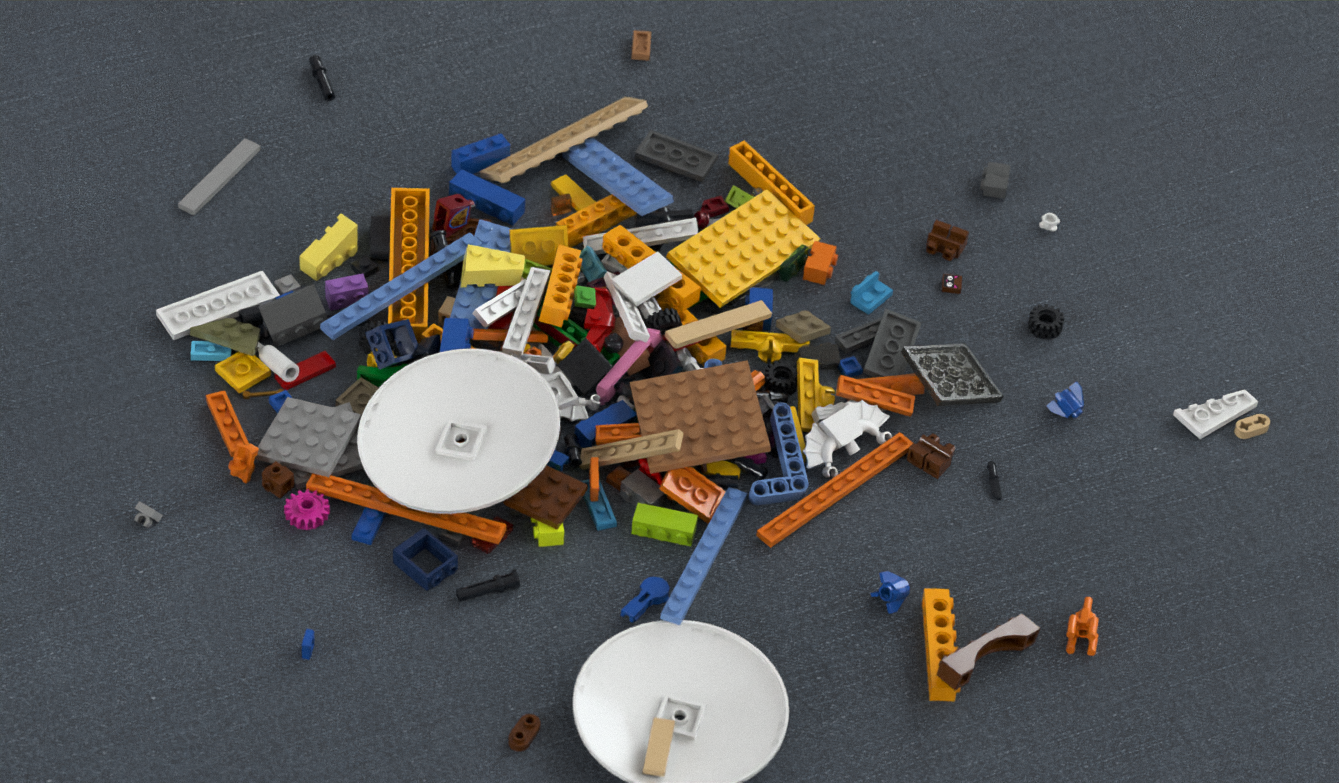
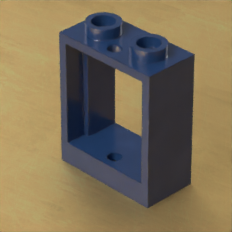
[365,319,418,370]
[393,528,458,591]

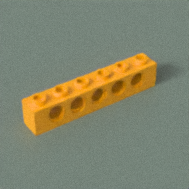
[556,194,637,247]
[602,225,701,312]
[539,244,583,327]
[654,293,727,366]
[922,588,961,701]

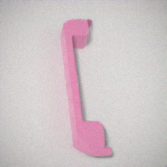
[596,328,662,405]

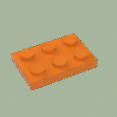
[659,466,726,523]

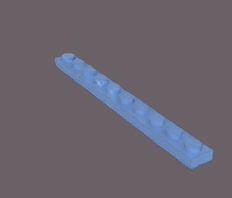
[320,232,482,340]
[660,487,748,625]

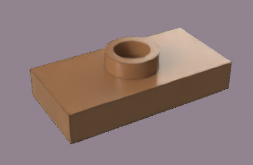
[631,30,651,61]

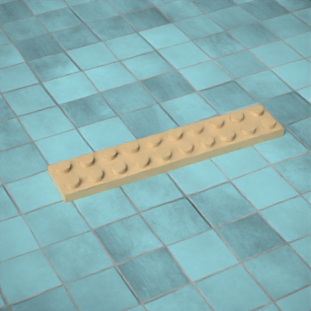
[479,97,648,183]

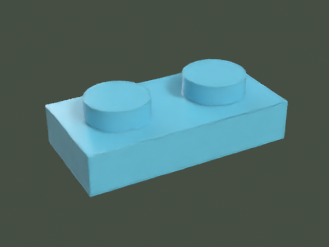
[579,245,607,286]
[191,341,232,361]

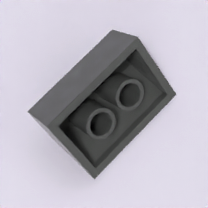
[259,284,328,348]

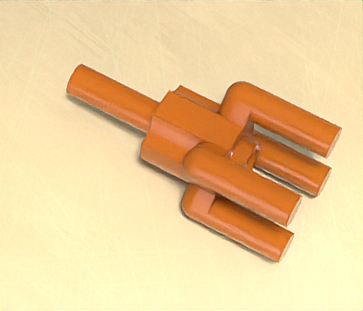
[1066,597,1099,656]

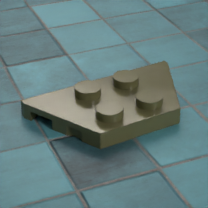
[190,318,261,356]

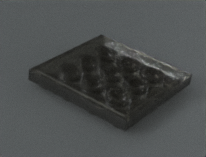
[901,344,1004,406]

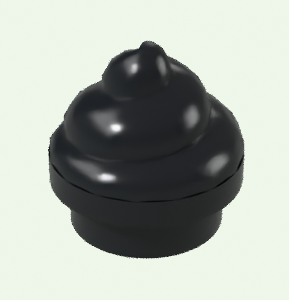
[604,333,624,354]

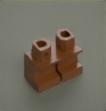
[926,220,969,261]
[907,433,955,479]

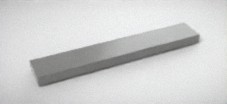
[178,138,260,215]

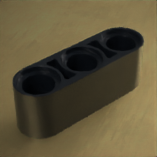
[370,216,390,261]

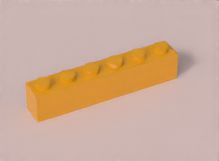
[728,140,815,225]

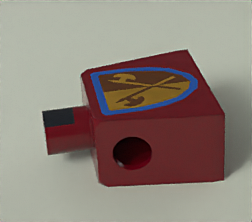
[432,194,475,238]

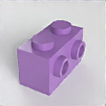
[325,274,368,311]

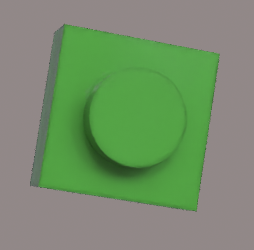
[574,286,596,309]

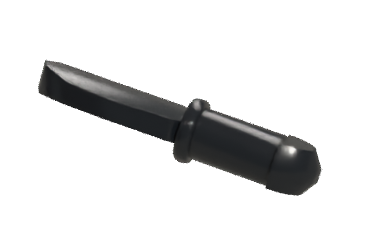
[987,461,1002,500]

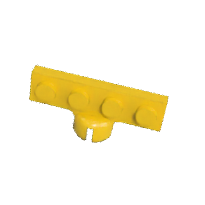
[731,330,809,364]
[797,358,835,433]

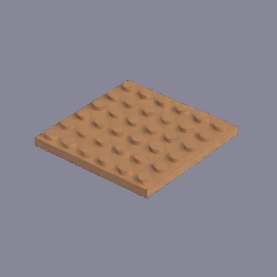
[630,360,771,474]

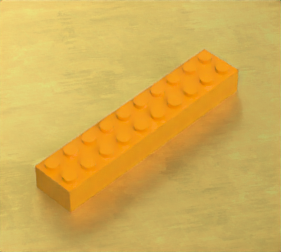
[388,188,430,343]

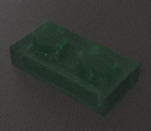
[780,244,809,282]

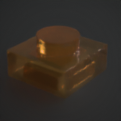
[551,193,572,216]

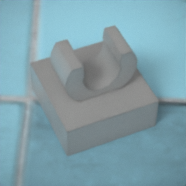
[135,501,163,528]

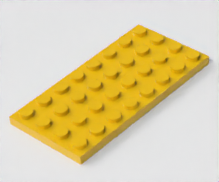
[666,190,820,308]

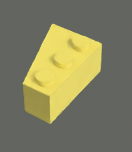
[300,214,358,281]
[460,244,525,288]

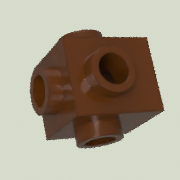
[262,462,294,498]

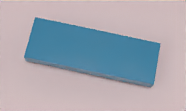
[581,479,617,531]

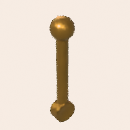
[242,388,284,399]

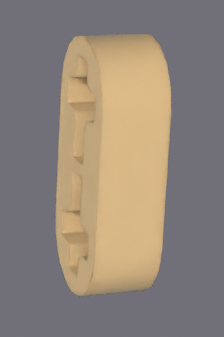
[1234,414,1270,439]

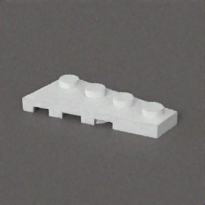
[1173,389,1258,439]

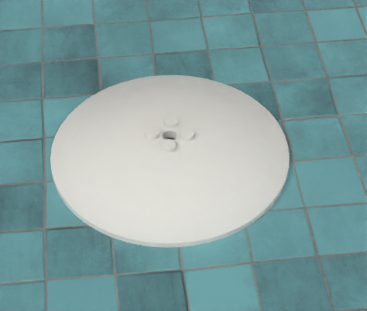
[357,349,560,514]
[573,620,789,783]

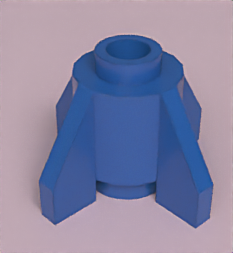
[1046,381,1084,419]
[870,571,910,614]

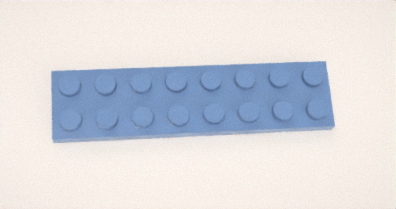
[562,138,674,216]
[450,219,511,329]

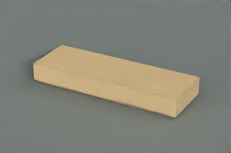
[643,717,675,777]

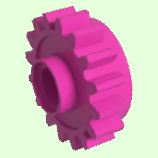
[284,489,330,530]

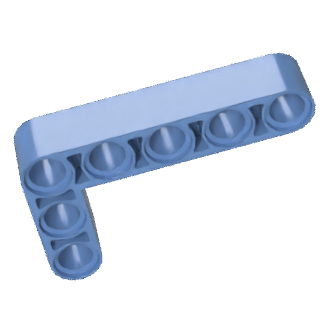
[748,402,808,505]

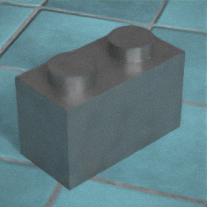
[620,469,667,507]

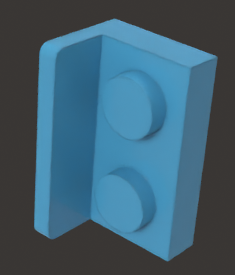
[850,271,893,315]

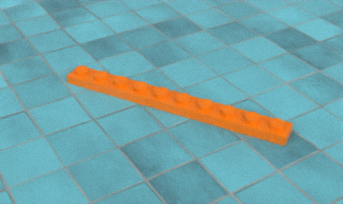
[756,432,913,548]
[306,473,506,544]

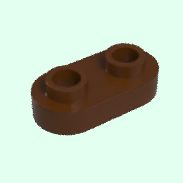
[508,714,541,752]

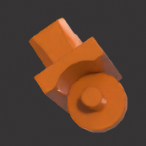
[228,442,259,483]

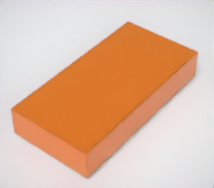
[589,457,599,502]

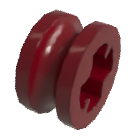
[693,211,709,230]

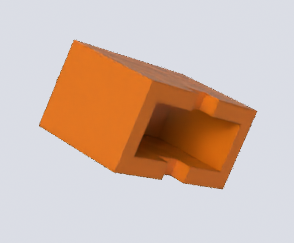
[803,241,838,285]

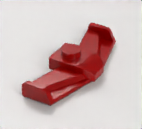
[584,287,616,352]

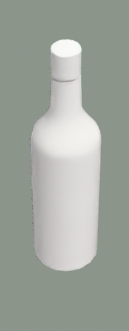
[255,342,299,382]

